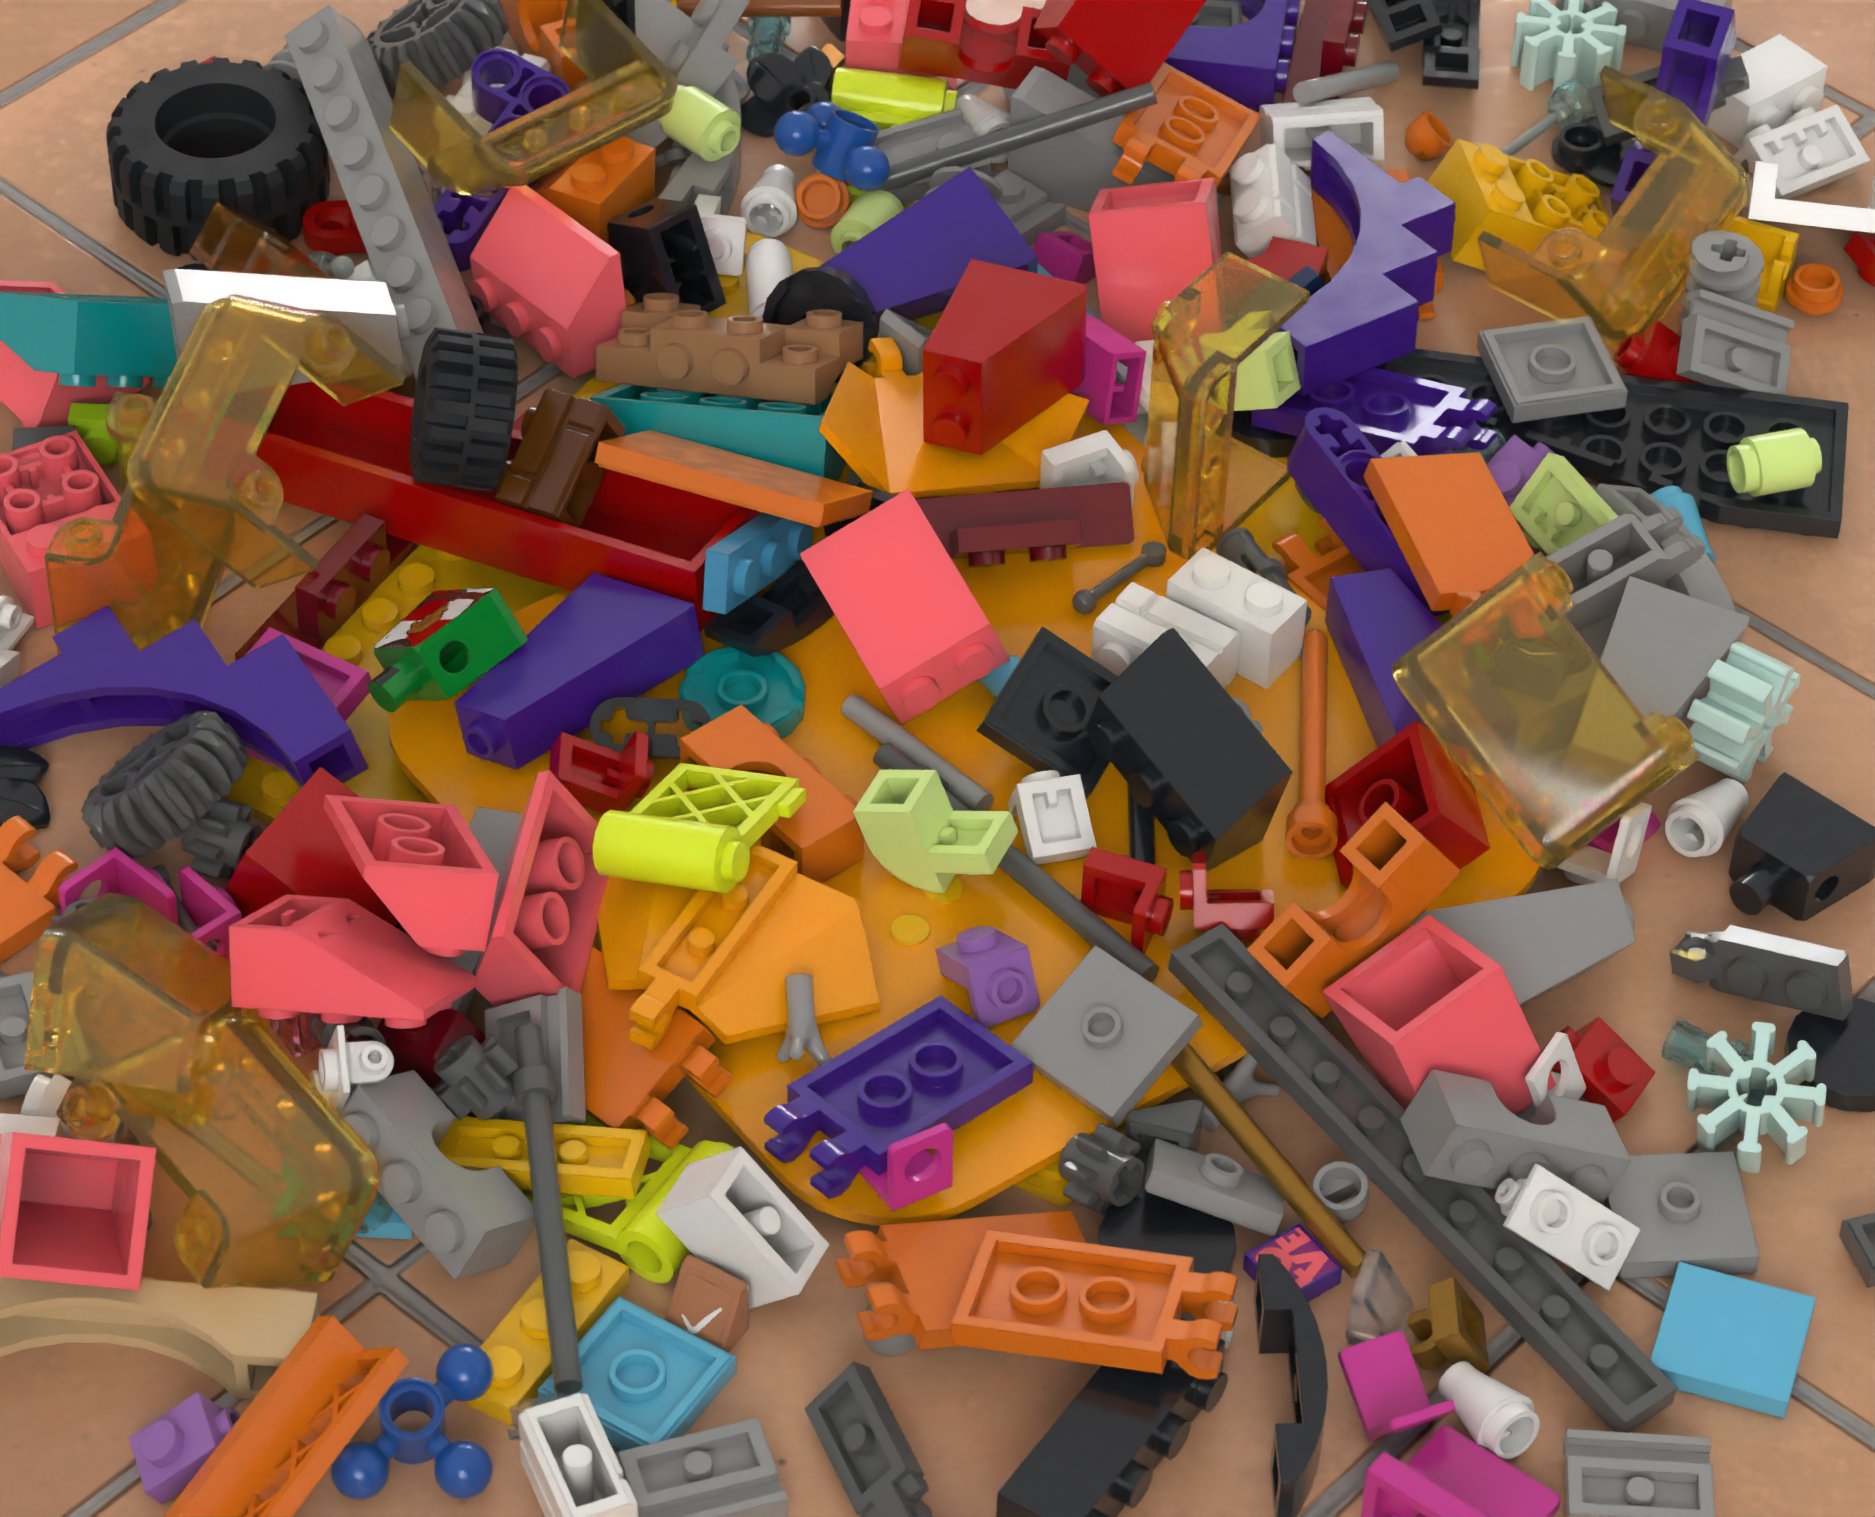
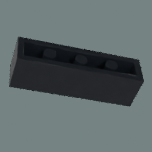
[996,1318,1228,1517]

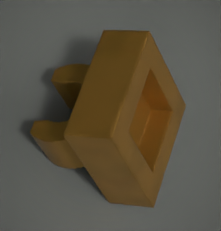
[1406,1277,1490,1373]

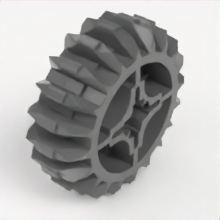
[367,0,509,99]
[81,710,248,859]

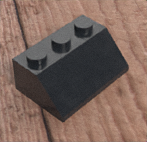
[1085,627,1293,872]

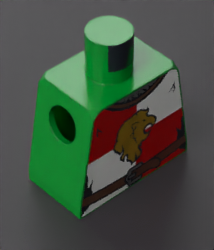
[368,587,528,713]

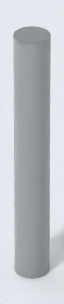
[1293,61,1400,105]
[841,694,994,811]

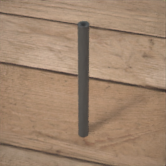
[882,82,1158,191]

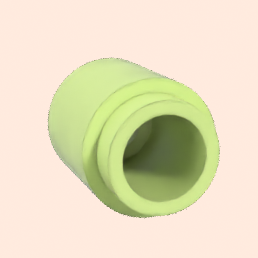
[656,85,741,162]
[830,190,905,255]
[1726,428,1822,497]

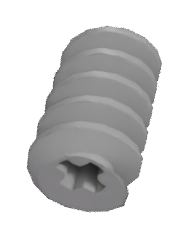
[1677,230,1764,337]

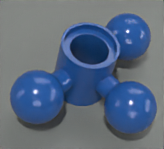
[774,101,890,191]
[331,1344,494,1500]

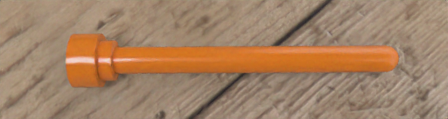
[1285,629,1338,860]

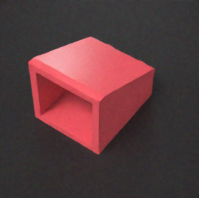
[1088,177,1226,345]
[799,488,1011,725]
[1322,914,1556,1115]
[0,1132,157,1291]

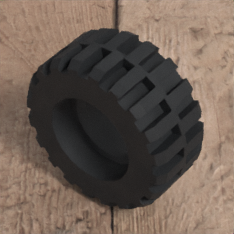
[106,58,330,261]

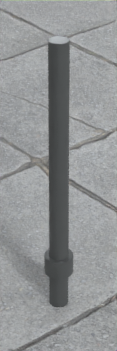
[873,743,1159,983]
[512,1023,583,1395]

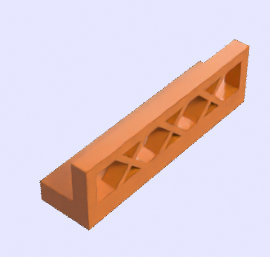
[163,1315,410,1517]

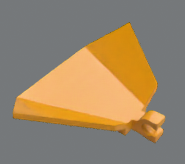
[819,337,1090,498]
[597,843,880,1051]

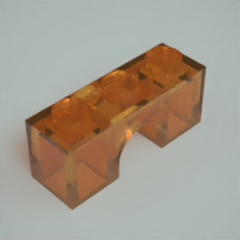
[189,202,335,279]

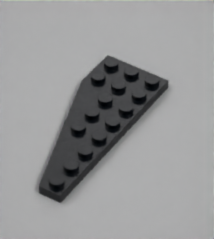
[1375,348,1849,539]

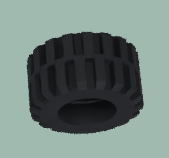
[409,327,518,492]

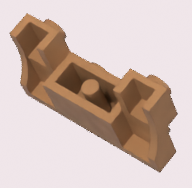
[596,293,863,405]

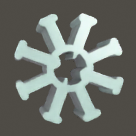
[1510,0,1627,102]
[1681,641,1801,783]
[1687,1022,1827,1173]

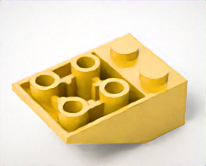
[1427,139,1627,276]

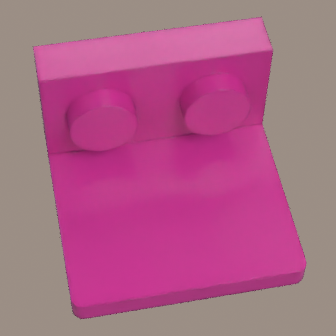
[1361,1426,1561,1517]

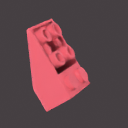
[0,430,153,629]
[229,895,477,1029]

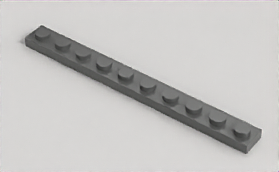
[1168,923,1678,1433]

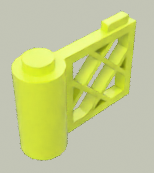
[817,67,958,209]
[593,763,807,893]
[520,1112,735,1284]

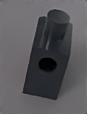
[607,198,726,313]
[1729,772,1875,921]

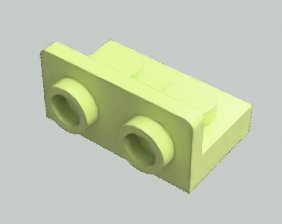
[1509,452,1619,555]

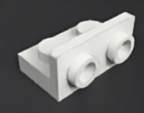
[1729,104,1870,200]

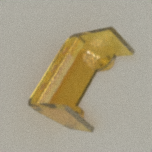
[389,0,677,195]
[1477,65,1749,349]
[1141,251,1310,561]
[127,294,406,590]

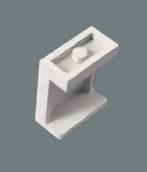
[1742,161,1875,233]

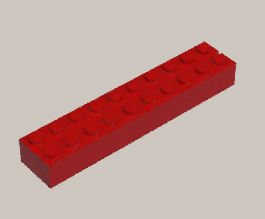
[171,377,759,632]

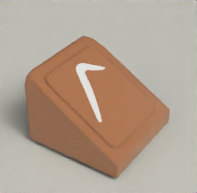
[665,1255,748,1353]

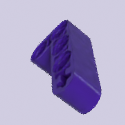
[433,49,571,272]
[1287,407,1450,617]

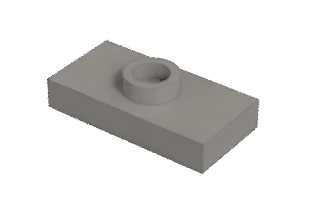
[1144,1138,1284,1236]

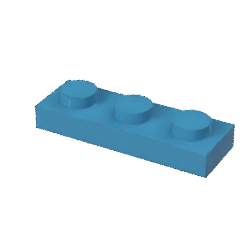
[702,512,813,615]

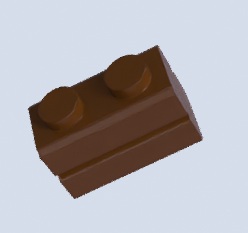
[495,388,626,528]

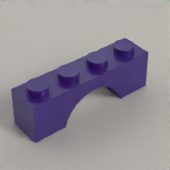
[1610,0,1737,239]

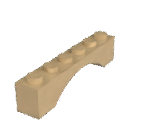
[0,1277,320,1400]

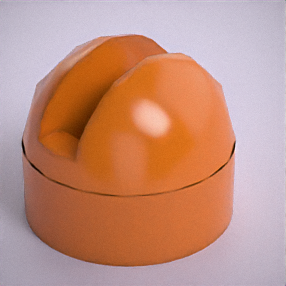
[1404,110,1454,160]

